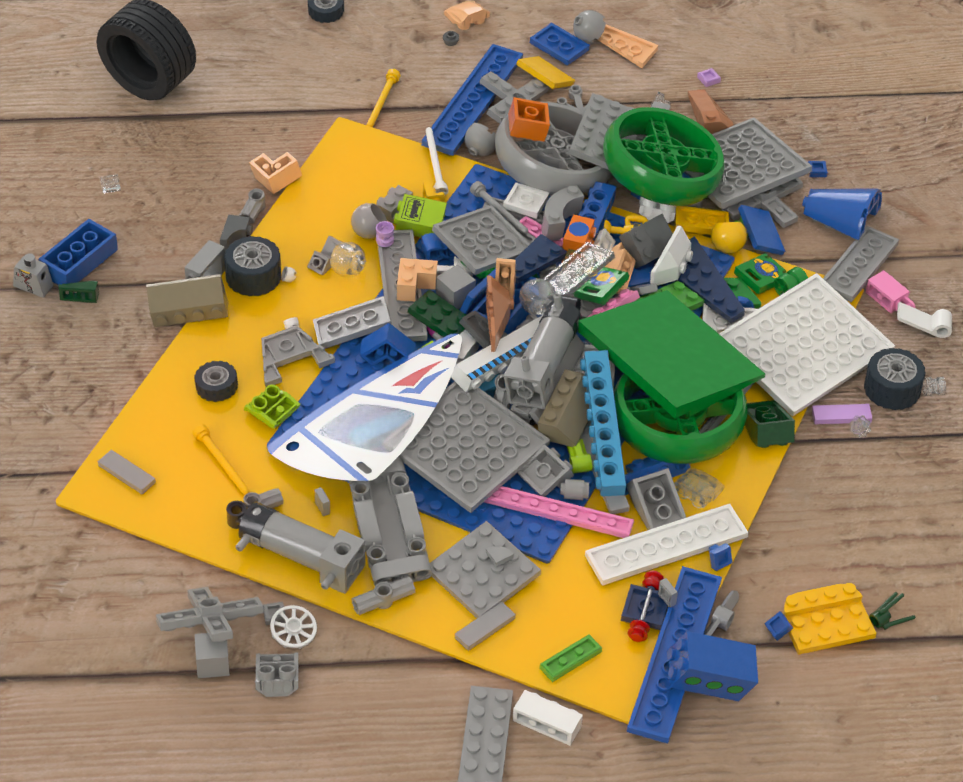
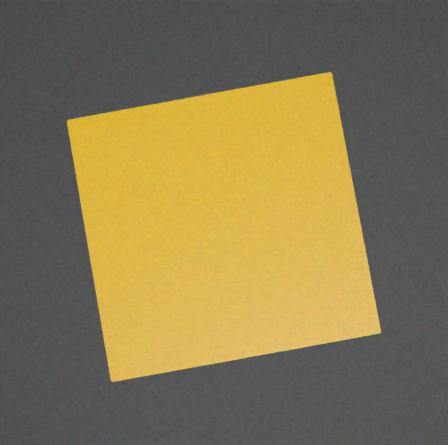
[56,117,864,724]

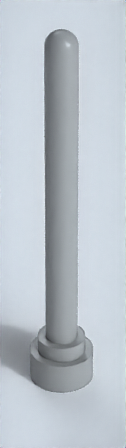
[470,181,528,235]

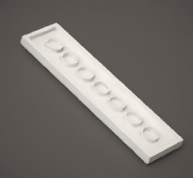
[585,504,748,586]

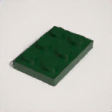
[407,290,466,343]

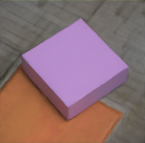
[697,68,721,87]

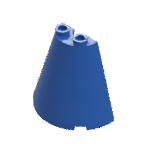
[802,188,882,240]

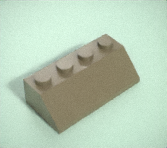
[146,274,228,327]
[538,369,600,447]

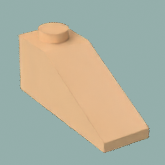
[495,258,516,299]

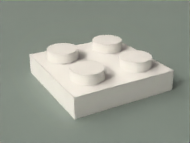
[503,183,549,219]

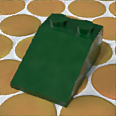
[745,400,795,448]

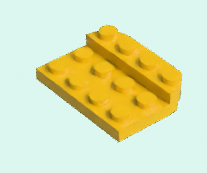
[783,583,877,655]

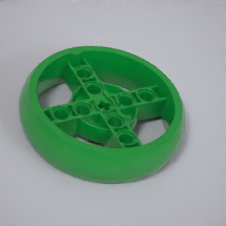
[603,107,725,206]
[613,374,748,464]

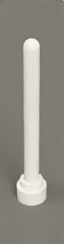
[425,127,449,195]

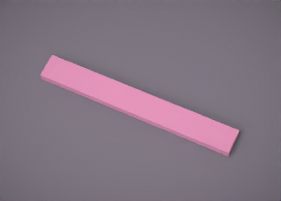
[484,486,634,538]

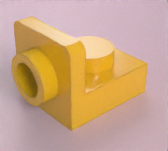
[423,181,445,202]

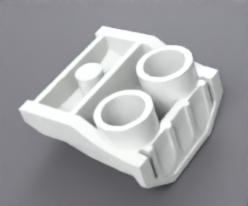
[639,197,676,223]

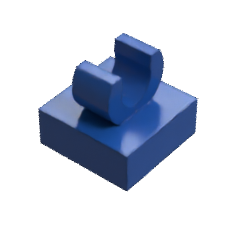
[709,543,733,571]

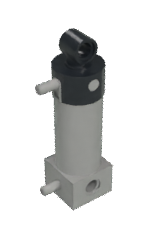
[503,293,582,409]
[226,501,365,594]

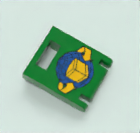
[734,253,787,295]
[573,265,629,305]

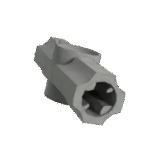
[352,576,415,615]

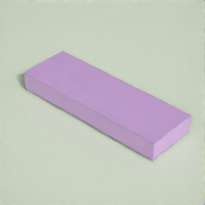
[812,404,872,424]

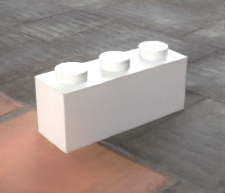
[513,690,583,746]

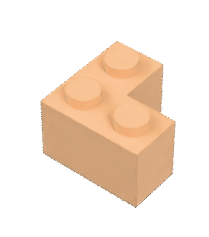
[249,152,302,194]
[397,258,438,302]

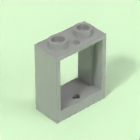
[185,240,225,279]

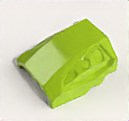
[244,384,300,429]

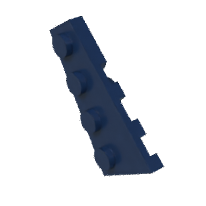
[514,234,568,284]

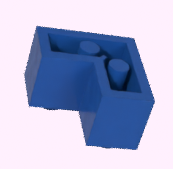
[360,323,416,366]

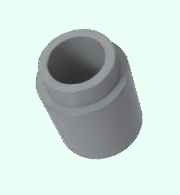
[560,479,589,500]

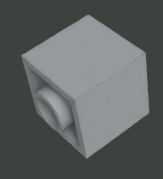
[436,265,476,309]
[195,633,230,678]

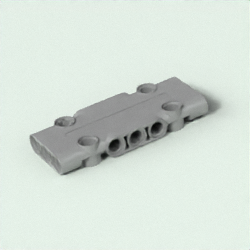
[349,457,432,586]

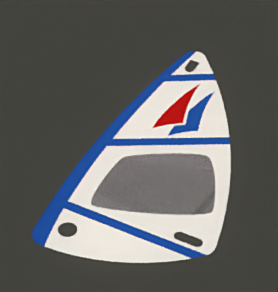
[268,334,462,481]

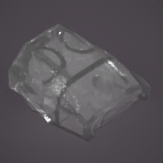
[674,467,725,508]

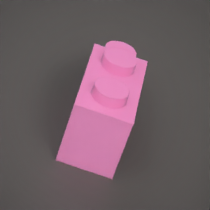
[865,270,915,313]

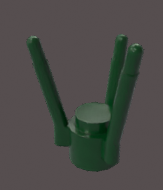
[869,592,916,630]

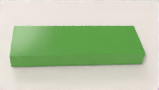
[540,634,602,682]

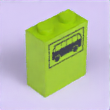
[393,194,447,237]

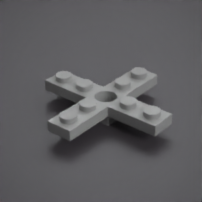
[479,71,549,124]
[722,178,803,228]
[156,587,264,642]

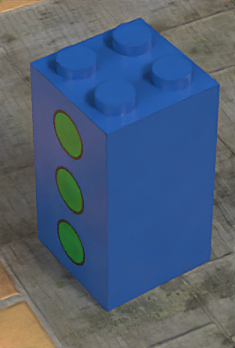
[667,631,758,702]

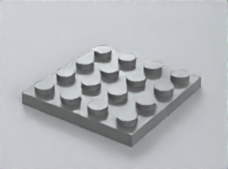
[432,205,530,275]
[430,521,541,618]

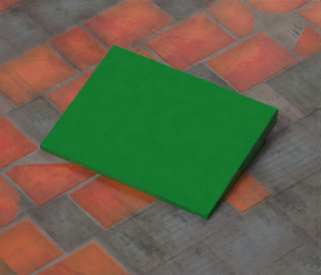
[578,290,765,419]

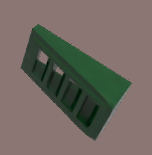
[58,281,99,303]

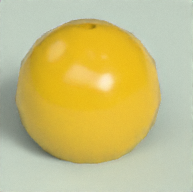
[711,222,747,253]

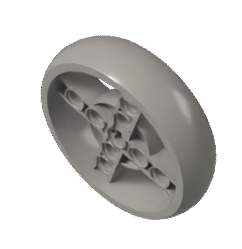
[495,102,612,196]

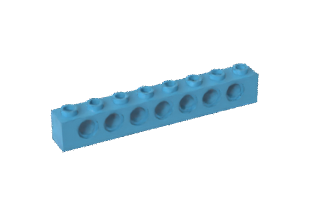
[580,350,626,497]

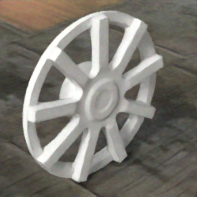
[270,605,317,649]

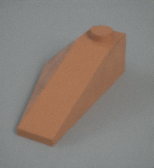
[688,89,734,134]
[486,276,514,352]

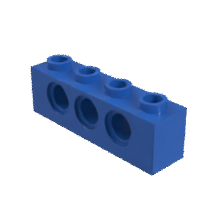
[578,181,617,241]

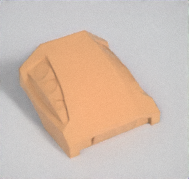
[444,1,490,30]

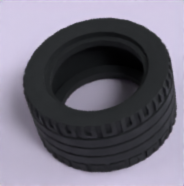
[96,0,196,100]

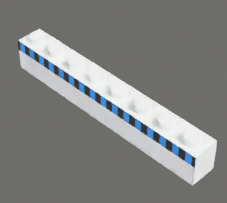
[450,315,543,392]

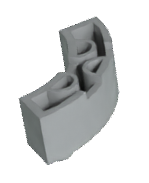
[541,185,584,241]

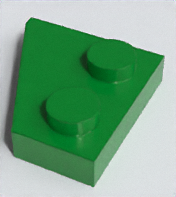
[723,278,761,309]

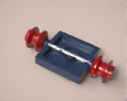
[621,570,668,642]

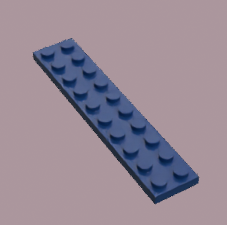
[421,44,523,156]
[627,566,722,744]

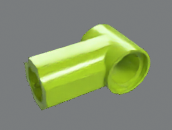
[566,439,592,474]

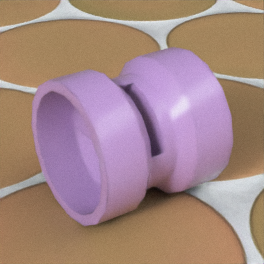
[376,221,394,247]

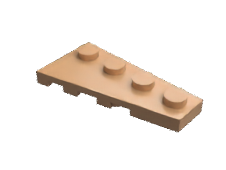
[598,25,658,68]

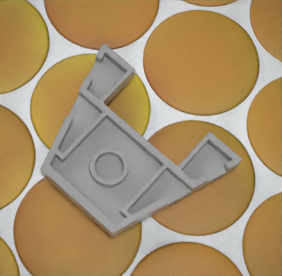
[261,325,335,387]

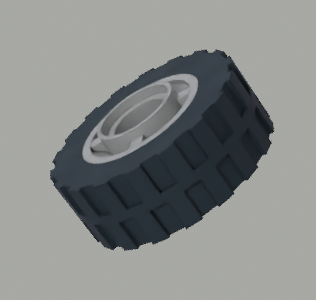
[307,0,344,23]
[194,361,238,402]

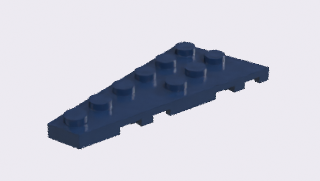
[654,236,745,324]

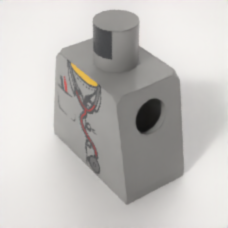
[13,253,53,298]

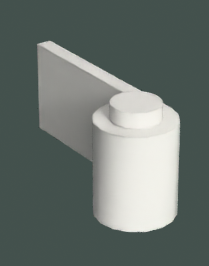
[897,302,952,338]

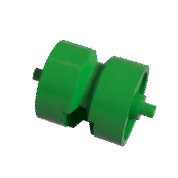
[774,267,808,296]

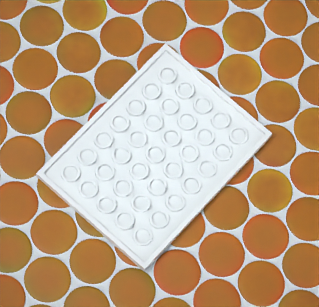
[719,273,895,417]

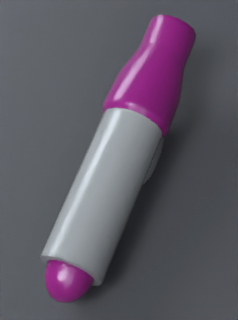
[426,326,450,349]

